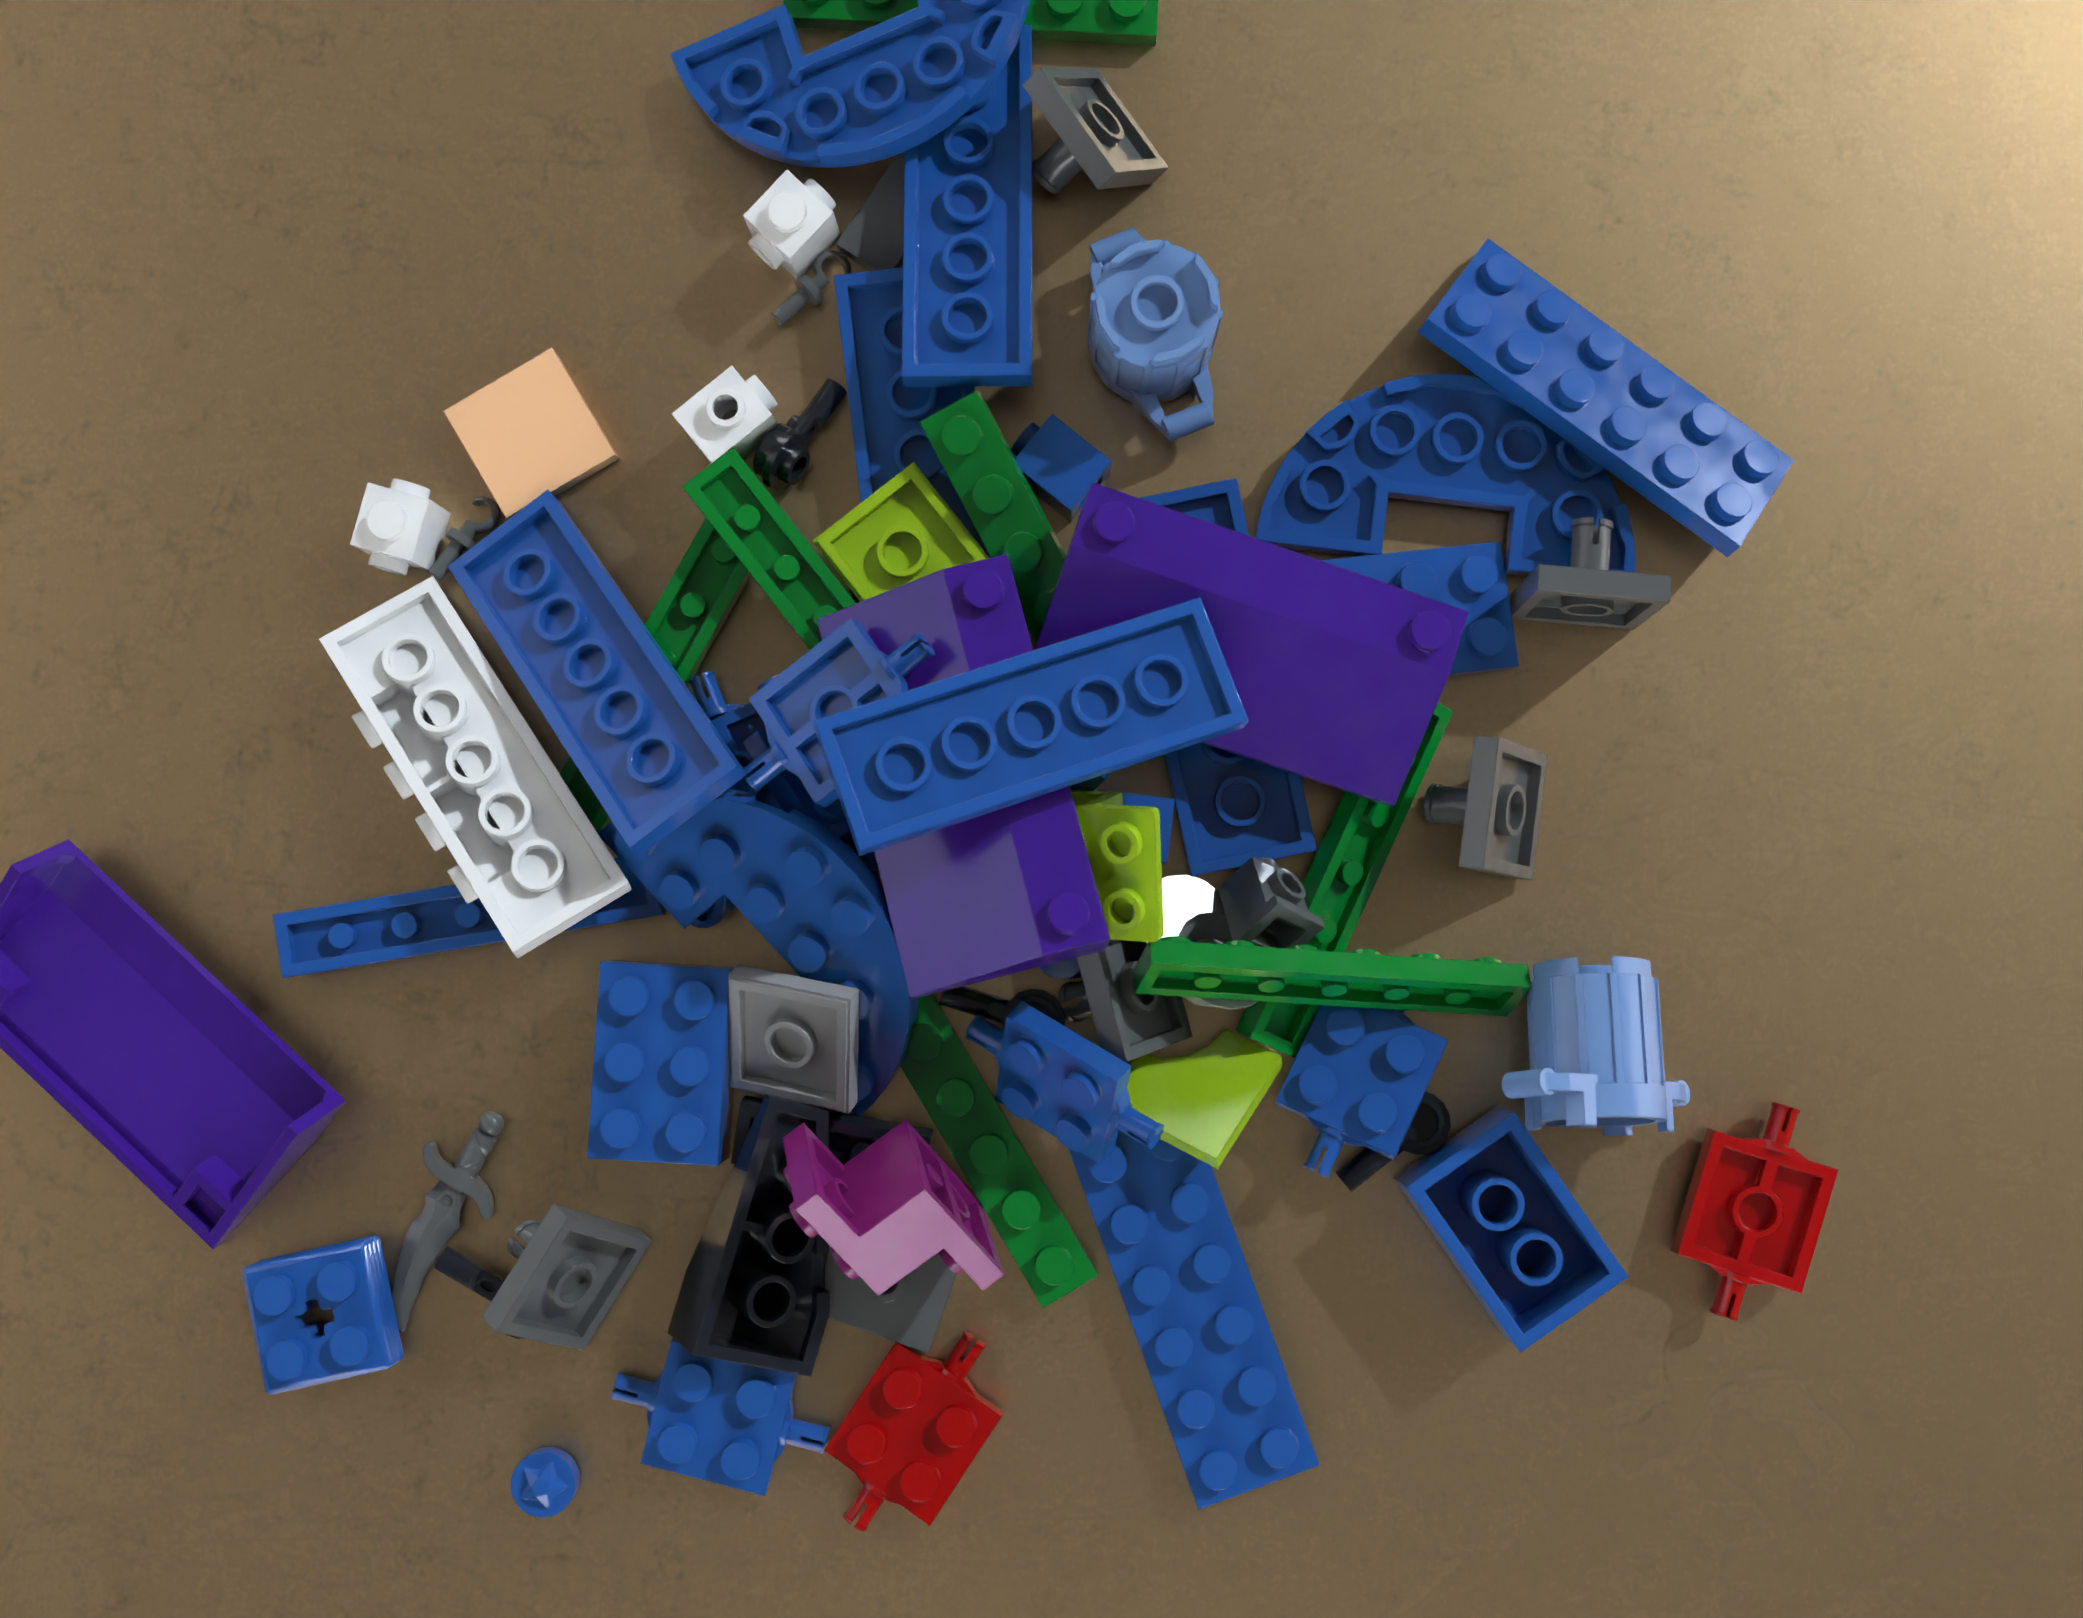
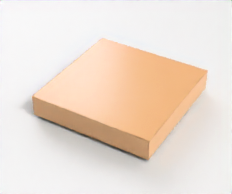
[443,347,619,519]

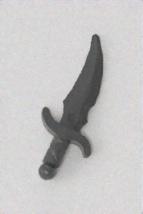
[392,1111,504,1333]

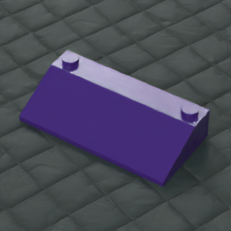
[1035,482,1469,807]
[817,554,1110,999]
[0,839,346,1249]

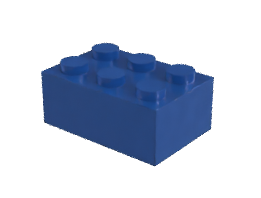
[587,960,735,1166]
[1394,1105,1629,1353]

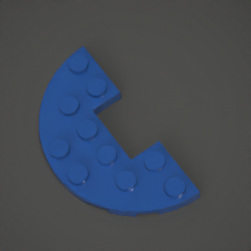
[670,0,1030,168]
[1254,374,1636,576]
[598,789,918,1116]

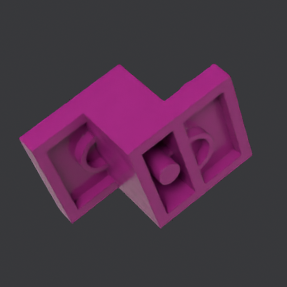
[783,1119,1004,1296]

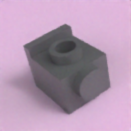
[1218,857,1325,948]

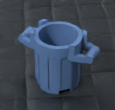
[1088,227,1223,442]
[1502,956,1690,1136]

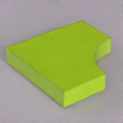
[1127,1029,1282,1169]

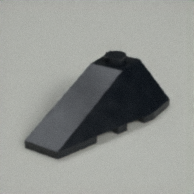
[667,1094,830,1377]

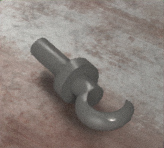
[771,250,851,325]
[428,496,500,581]

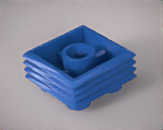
[242,1235,404,1395]

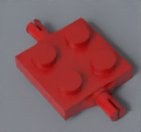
[1670,1102,1838,1321]
[824,1331,1004,1532]

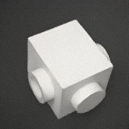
[743,170,841,279]
[672,365,778,464]
[350,479,451,576]

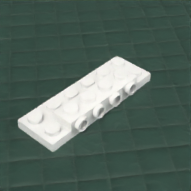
[319,576,632,959]

